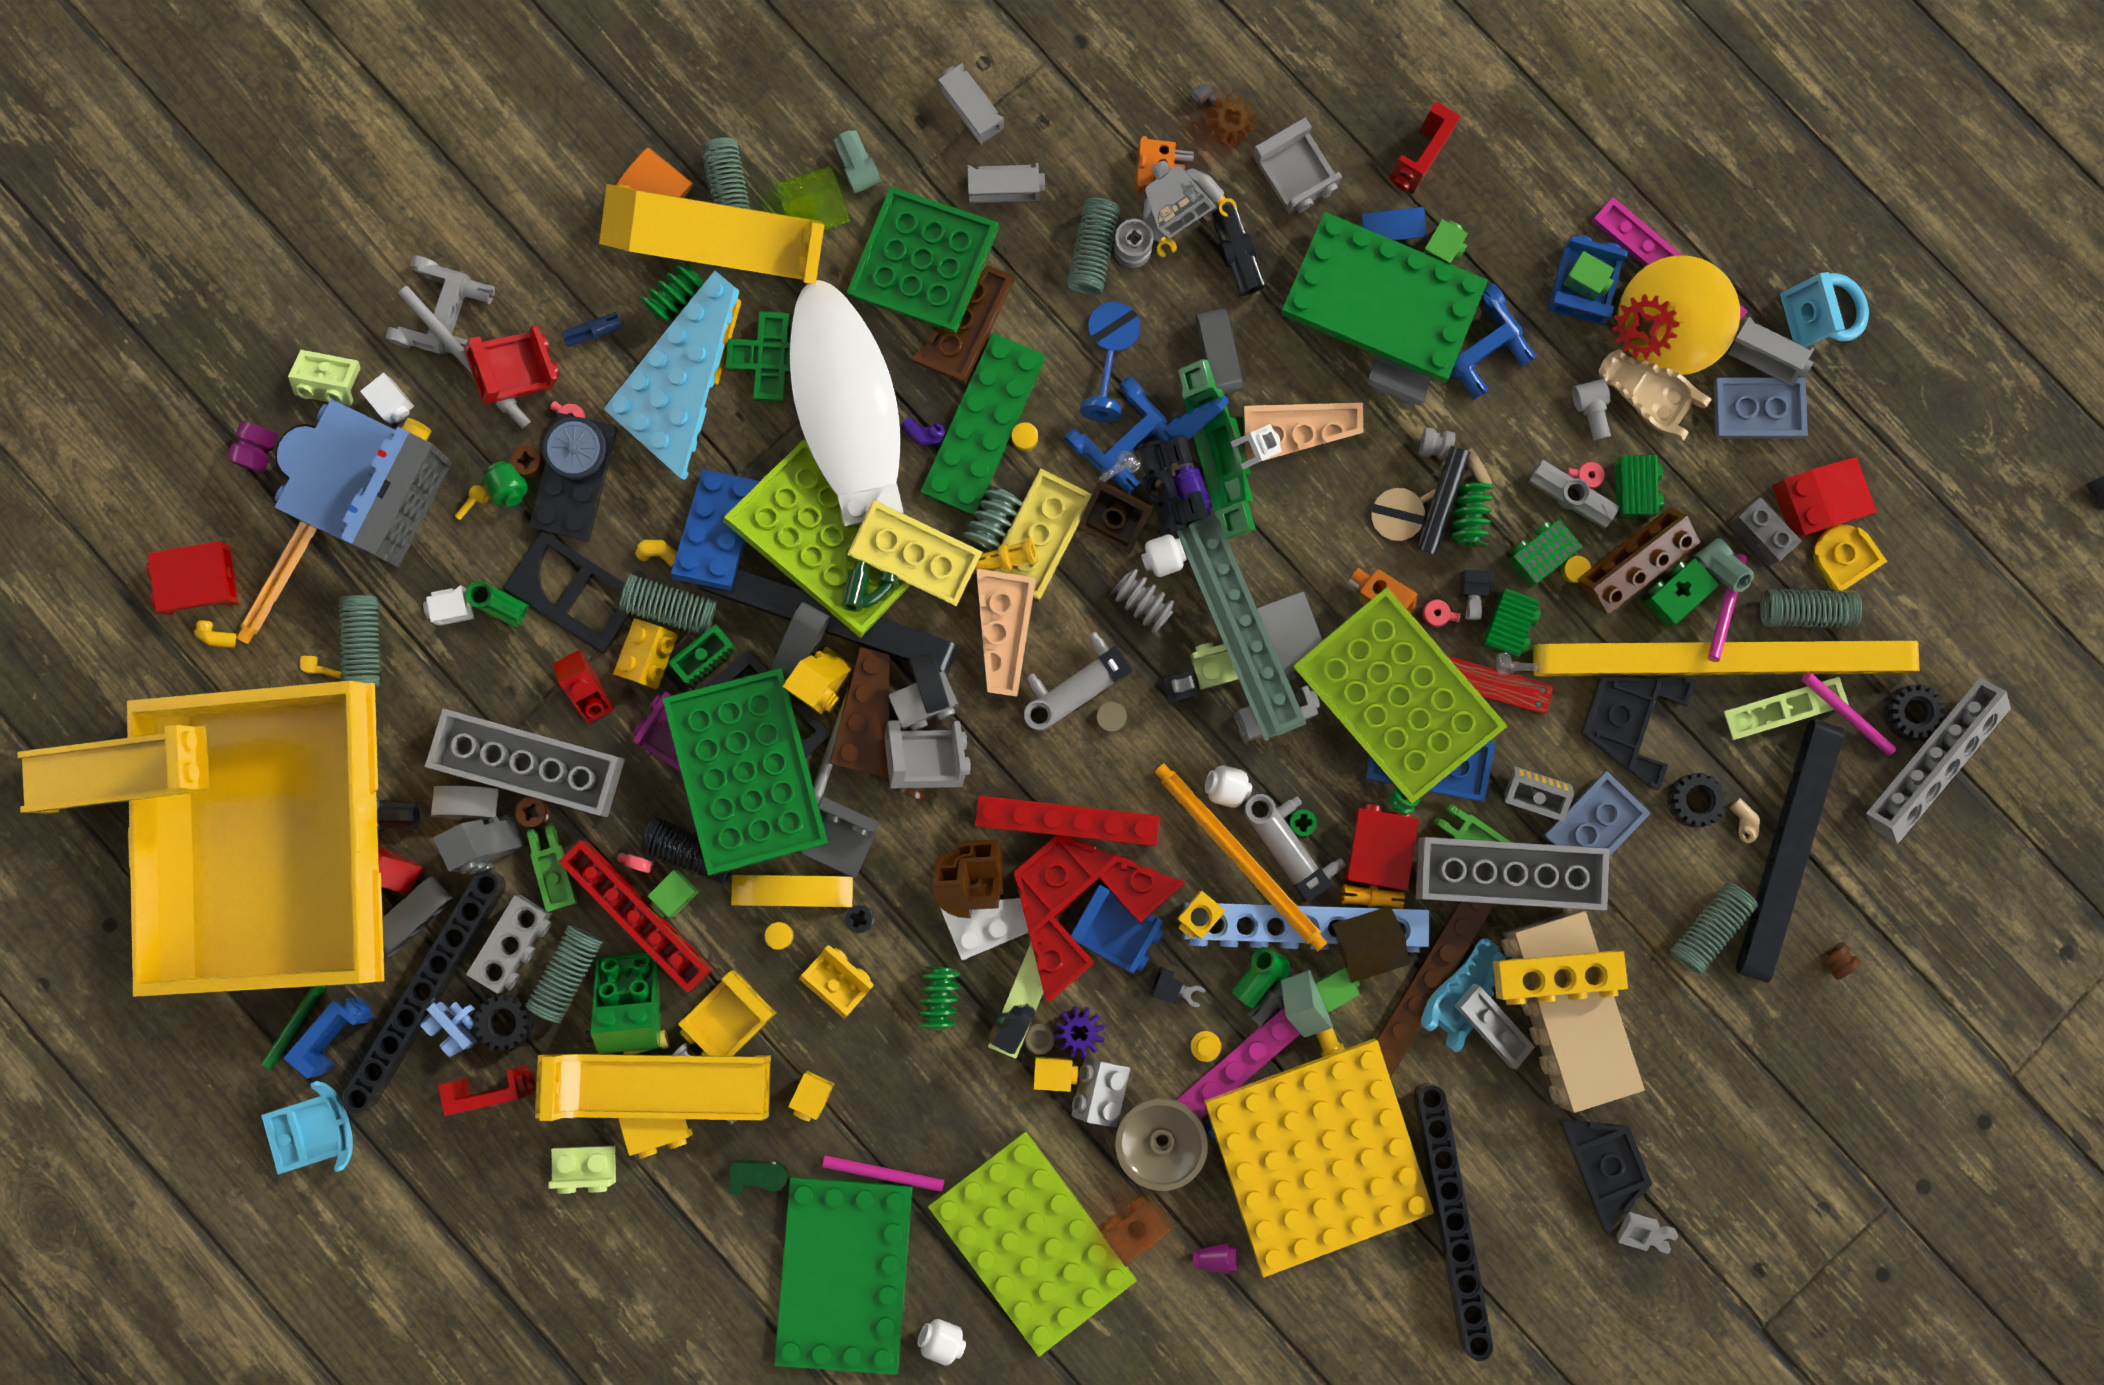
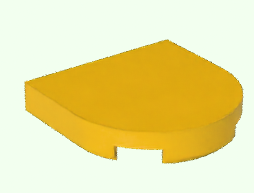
[1813,524,1887,594]

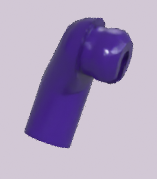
[900,417,945,446]

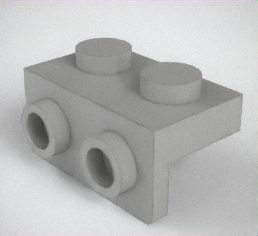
[1072,1057,1130,1128]

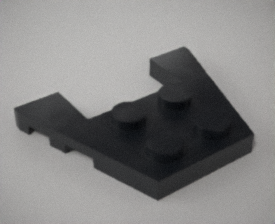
[1580,676,1696,791]

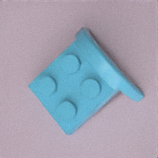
[261,1081,353,1174]

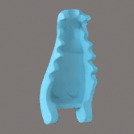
[1421,938,1506,1052]

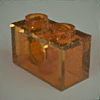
[1102,1195,1175,1267]

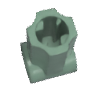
[834,130,881,194]
[1693,538,1754,592]

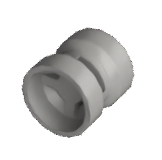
[1419,427,1455,461]

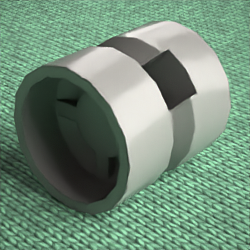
[1114,219,1154,268]

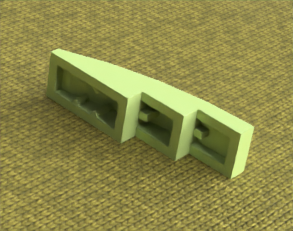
[1724,677,1849,740]
[988,943,1043,1059]

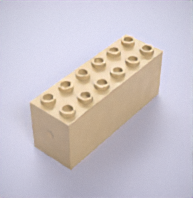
[1501,911,1645,1113]

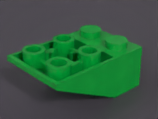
[591,953,661,1054]

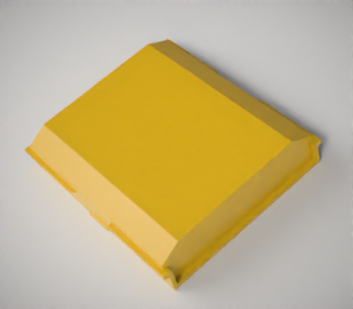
[127,681,384,997]

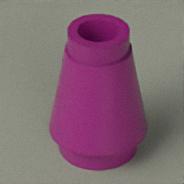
[1193,1243,1238,1275]

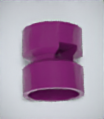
[226,420,279,474]

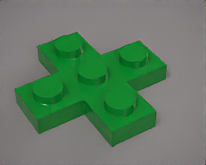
[726,311,791,403]

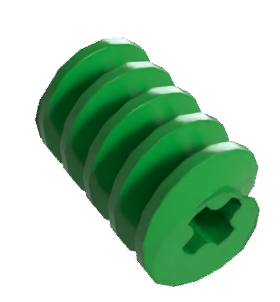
[639,260,704,323]
[1451,483,1494,548]
[917,966,960,1030]

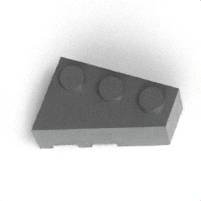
[433,813,527,875]

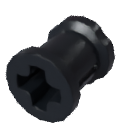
[845,905,875,933]

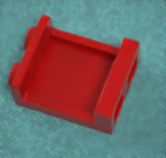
[1389,101,1461,194]
[464,325,559,405]
[146,541,239,616]
[1343,804,1419,891]
[438,1064,535,1116]

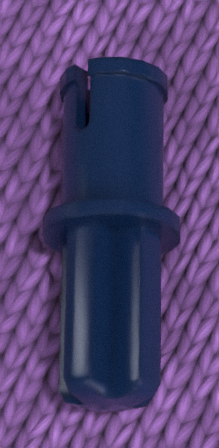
[562,311,623,347]

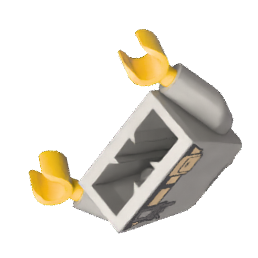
[1143,161,1237,257]

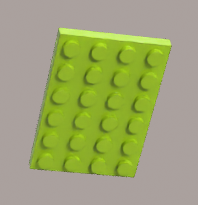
[723,439,911,638]
[1293,586,1507,803]
[928,1131,1137,1357]

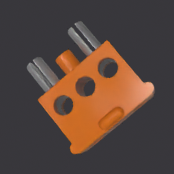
[1134,136,1194,194]

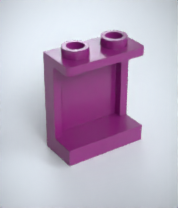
[633,691,681,772]

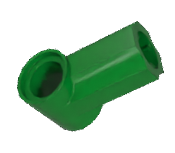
[465,581,529,628]
[1232,947,1290,1009]

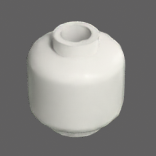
[1141,534,1187,577]
[1205,765,1252,808]
[918,1319,966,1365]

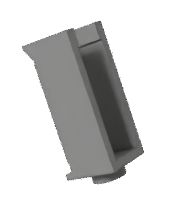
[938,63,1004,145]
[968,163,1045,203]
[1728,317,1815,386]

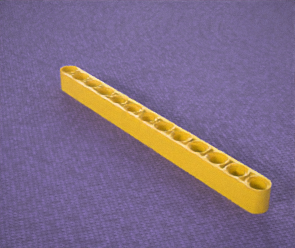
[1533,641,1920,676]

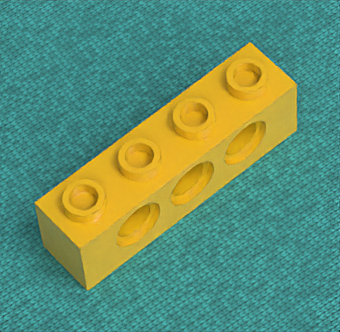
[1493,950,1628,1005]

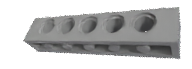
[1866,678,2011,844]

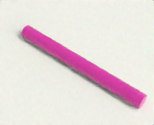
[1708,554,1747,662]
[1802,672,1896,756]
[822,1155,944,1192]

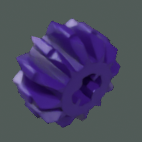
[1054,1006,1105,1058]

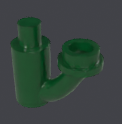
[841,561,899,612]

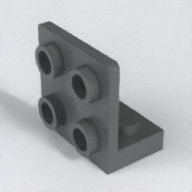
[1367,355,1431,406]
[802,797,881,877]

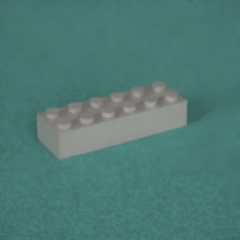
[425,708,625,817]
[1416,837,1609,910]

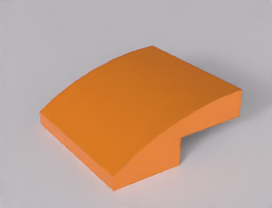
[616,148,694,198]

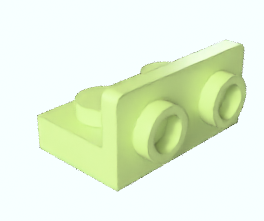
[288,350,361,406]
[1190,642,1239,690]
[548,1145,616,1194]

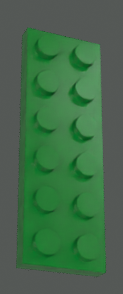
[921,332,1046,517]

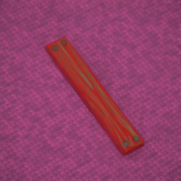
[1448,656,1554,715]

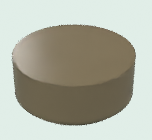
[1097,702,1127,732]
[1024,1023,1055,1055]

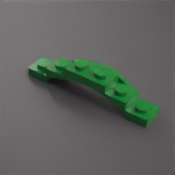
[1178,359,1256,540]

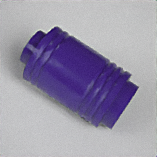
[1173,465,1213,522]

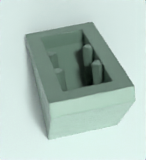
[1281,970,1333,1038]

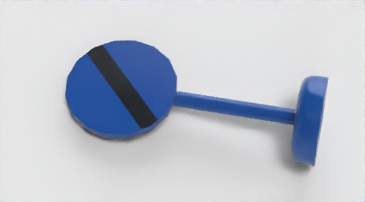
[1080,302,1141,422]

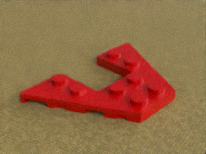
[1014,835,1185,1004]

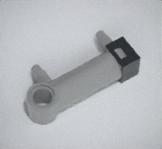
[1024,632,1132,732]
[1243,794,1346,903]

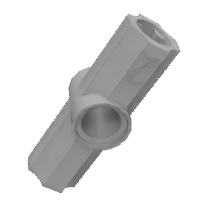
[1528,460,1619,529]

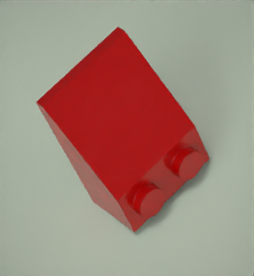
[1772,457,1877,539]

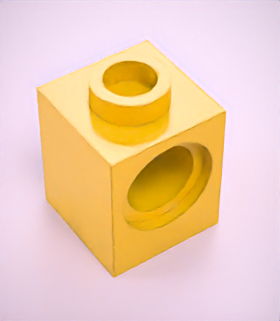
[1176,891,1226,939]
[1034,1056,1078,1092]
[788,1071,835,1122]

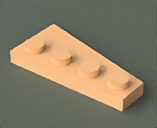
[1243,403,1363,461]
[976,568,1036,697]

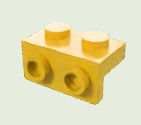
[613,618,678,689]
[799,945,873,1019]

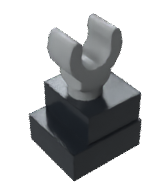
[1459,570,1493,620]
[1162,671,1199,705]
[1150,966,1205,1007]

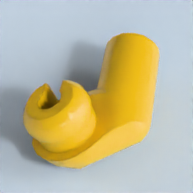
[635,540,677,568]
[194,620,236,648]

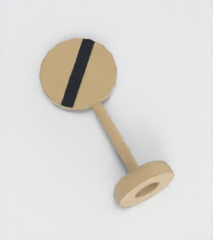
[1371,448,1492,541]

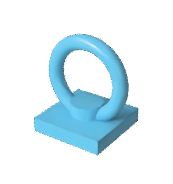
[1780,272,1869,347]

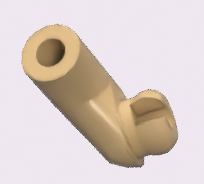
[1729,798,1760,843]

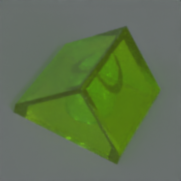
[776,166,850,230]

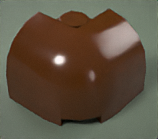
[932,839,1004,919]

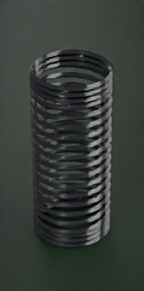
[640,817,733,885]

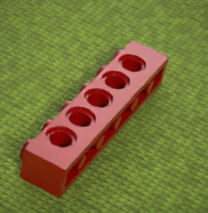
[559,840,714,993]

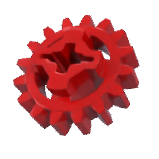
[1612,294,1680,360]

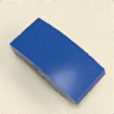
[1362,207,1427,240]

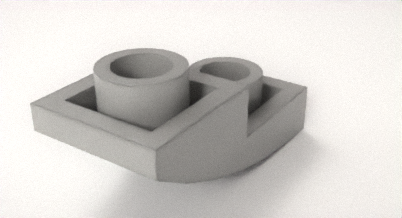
[430,786,498,820]

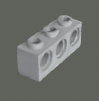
[466,895,552,994]

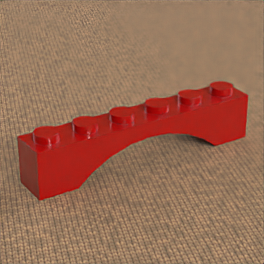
[975,795,1160,847]

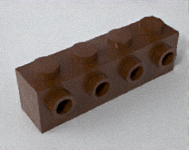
[1577,507,1700,615]

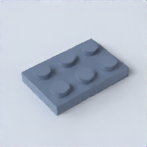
[1714,378,1808,438]
[1543,771,1651,857]

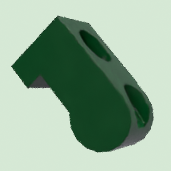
[729,1159,789,1195]

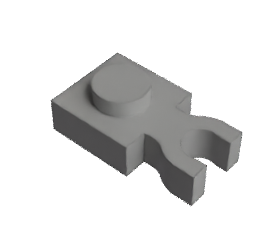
[1616,1212,1678,1254]

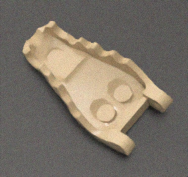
[1599,349,1711,441]

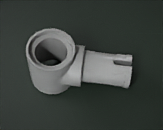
[1572,379,1611,441]

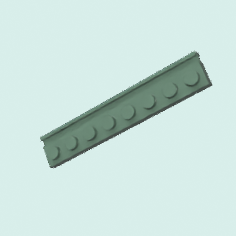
[1176,513,1307,741]

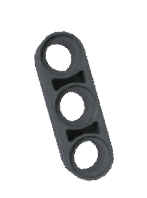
[1196,308,1243,394]
[770,602,830,682]
[382,876,453,959]

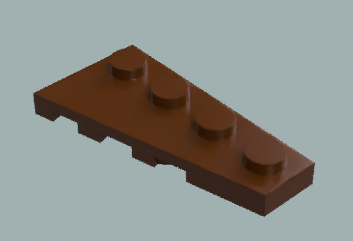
[911,265,1015,384]
[829,647,889,778]

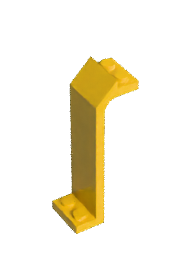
[599,184,824,285]
[18,725,210,814]
[535,1054,771,1121]

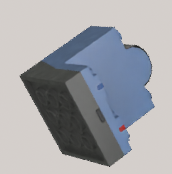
[275,399,453,568]

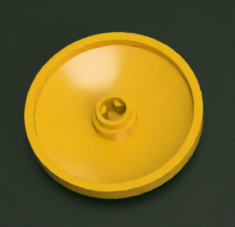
[1617,256,1740,375]

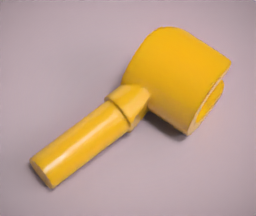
[455,485,490,520]
[300,656,342,679]

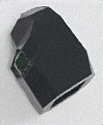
[987,1003,1035,1054]

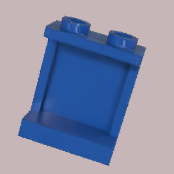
[1547,235,1628,326]
[1071,885,1165,974]
[283,997,375,1078]

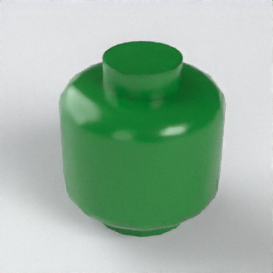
[482,461,528,507]

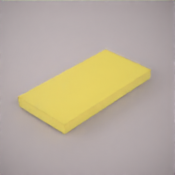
[989,468,1092,601]
[847,500,982,606]

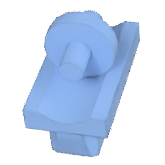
[420,1002,478,1057]

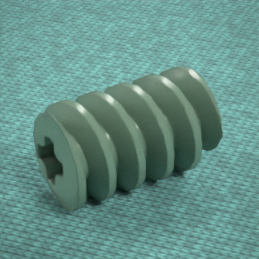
[963,486,1022,552]

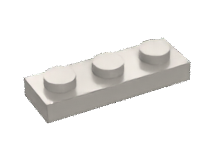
[1455,984,1535,1070]

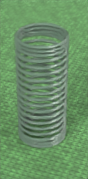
[700,138,751,209]
[1066,198,1121,295]
[619,574,717,635]
[1760,589,1862,629]
[338,595,381,688]
[1670,882,1758,975]
[525,925,603,1024]

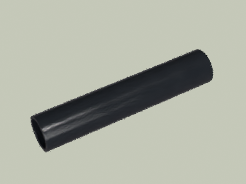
[1417,446,1471,555]

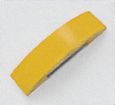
[731,875,853,907]

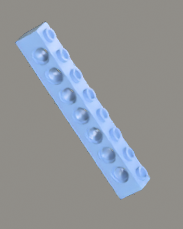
[1183,902,1429,953]

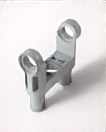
[385,255,495,355]

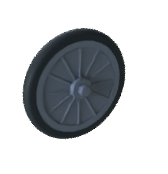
[542,417,606,479]

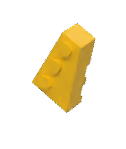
[783,647,854,715]

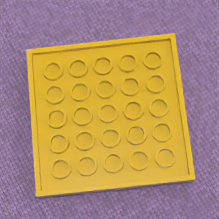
[1204,1038,1434,1277]

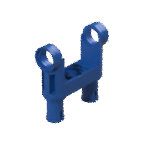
[1450,283,1537,400]
[1064,376,1173,495]

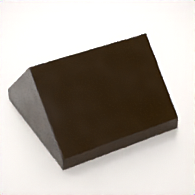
[1078,479,1153,554]
[1332,906,1410,983]

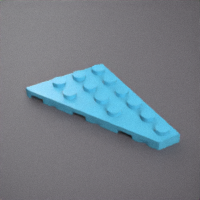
[604,270,739,480]

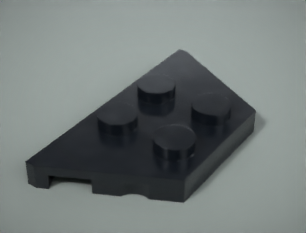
[1559,1119,1652,1234]

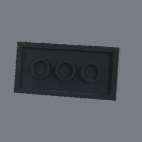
[529,412,618,542]

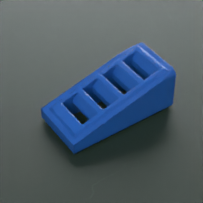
[1165,396,1229,441]

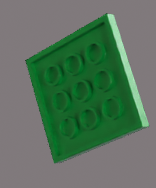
[847,186,1000,334]

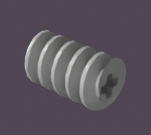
[1110,569,1174,634]

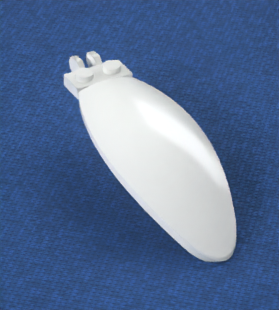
[790,280,904,527]

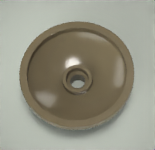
[1115,1098,1208,1191]

